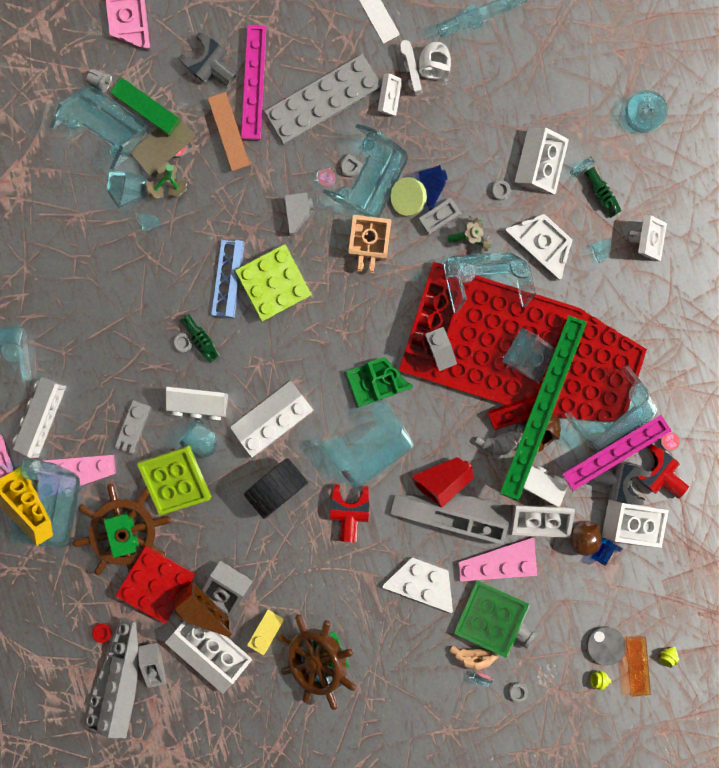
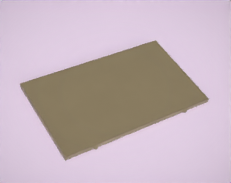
[130,113,197,176]

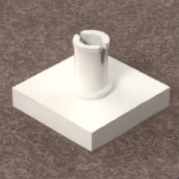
[629,215,667,261]

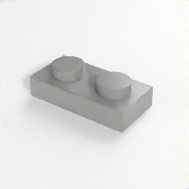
[419,198,461,235]

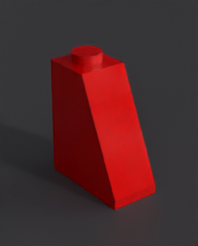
[412,457,474,508]

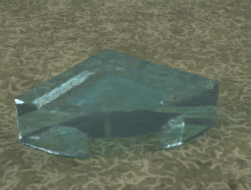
[569,156,595,178]
[137,213,162,233]
[592,238,612,263]

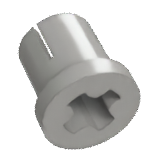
[86,69,112,92]
[516,625,537,649]

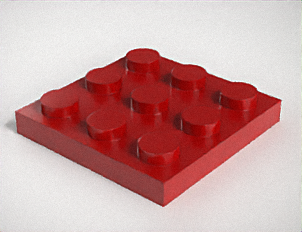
[115,545,195,624]

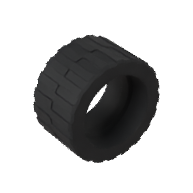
[244,458,308,519]

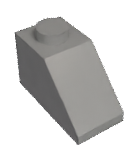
[285,193,314,236]
[425,327,457,371]
[138,643,167,688]

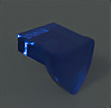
[591,537,624,566]

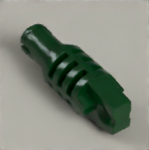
[584,167,622,218]
[180,314,220,363]

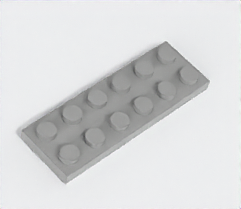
[265,54,382,145]

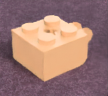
[348,215,391,273]

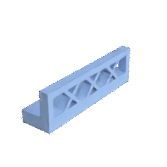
[211,240,245,318]

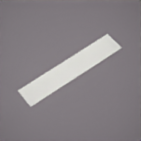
[359,0,400,44]

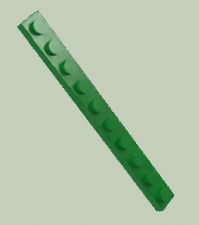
[500,315,587,501]

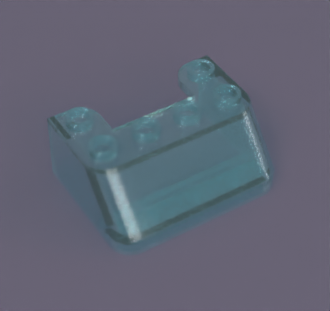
[321,399,413,487]
[9,458,80,548]

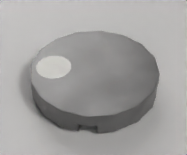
[587,626,626,666]

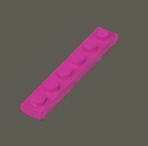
[241,25,267,140]
[562,415,672,492]

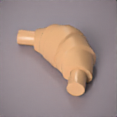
[449,646,499,671]

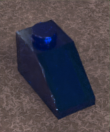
[418,165,448,211]

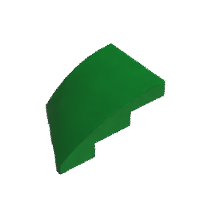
[344,357,413,408]

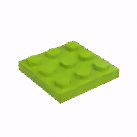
[234,244,312,322]
[137,445,212,516]

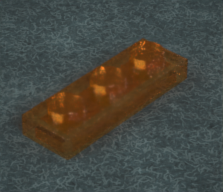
[626,636,651,697]

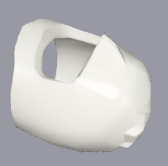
[419,42,451,80]

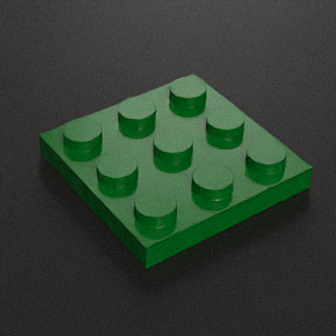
[454,580,531,658]

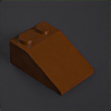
[175,581,232,637]

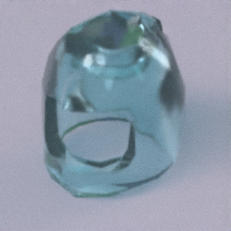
[179,418,217,459]

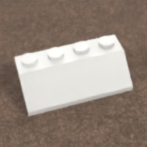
[13,377,66,458]
[231,381,314,458]
[165,620,252,694]

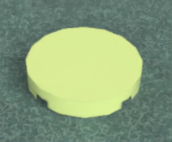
[390,177,427,216]

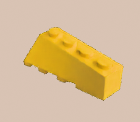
[0,465,53,546]

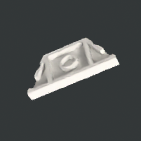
[505,214,572,280]
[382,557,453,613]

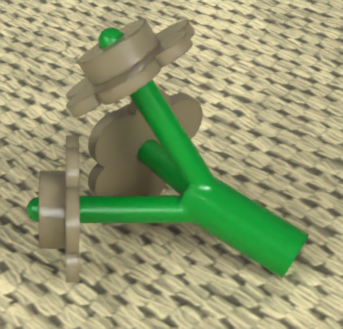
[145,162,187,199]
[448,216,491,255]

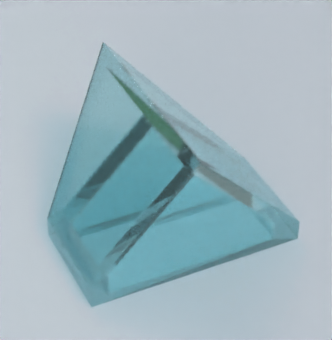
[106,171,148,209]

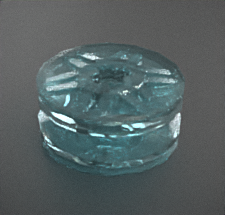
[625,90,667,133]

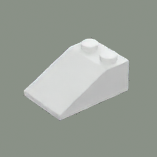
[602,500,669,548]

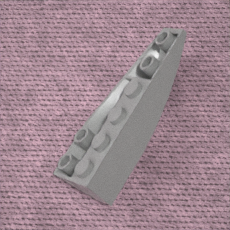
[390,495,512,545]
[85,618,138,738]

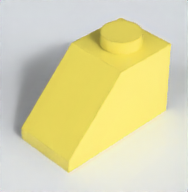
[247,609,284,655]

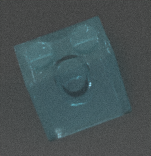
[502,328,555,384]

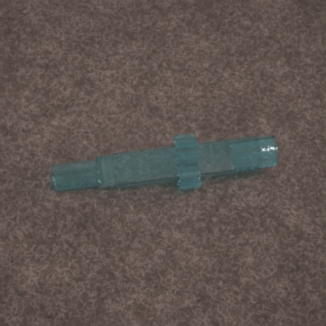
[437,0,528,37]

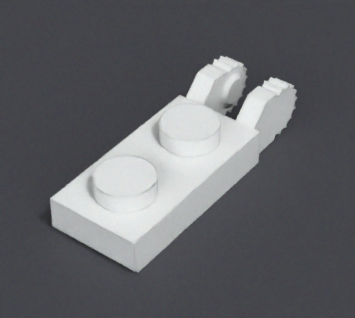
[400,40,423,95]

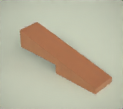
[208,92,250,171]

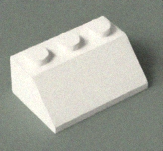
[515,127,569,194]
[166,387,228,420]
[504,466,568,507]
[511,505,575,538]

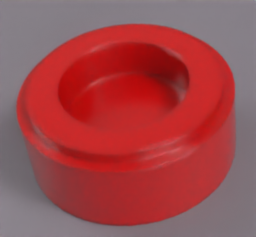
[92,623,112,643]

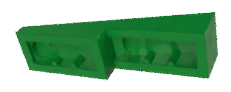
[110,77,181,136]

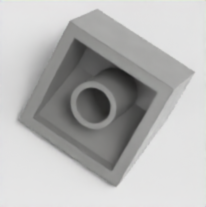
[202,561,253,617]

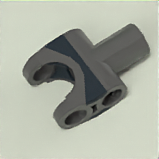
[178,33,238,87]
[591,461,652,505]

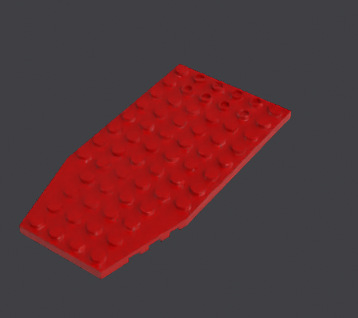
[399,261,647,422]

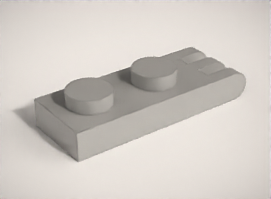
[115,400,152,455]

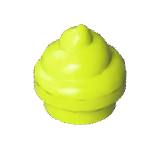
[659,647,679,668]
[590,671,611,690]

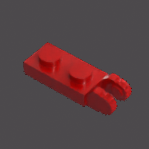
[488,396,537,430]

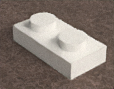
[378,73,402,116]

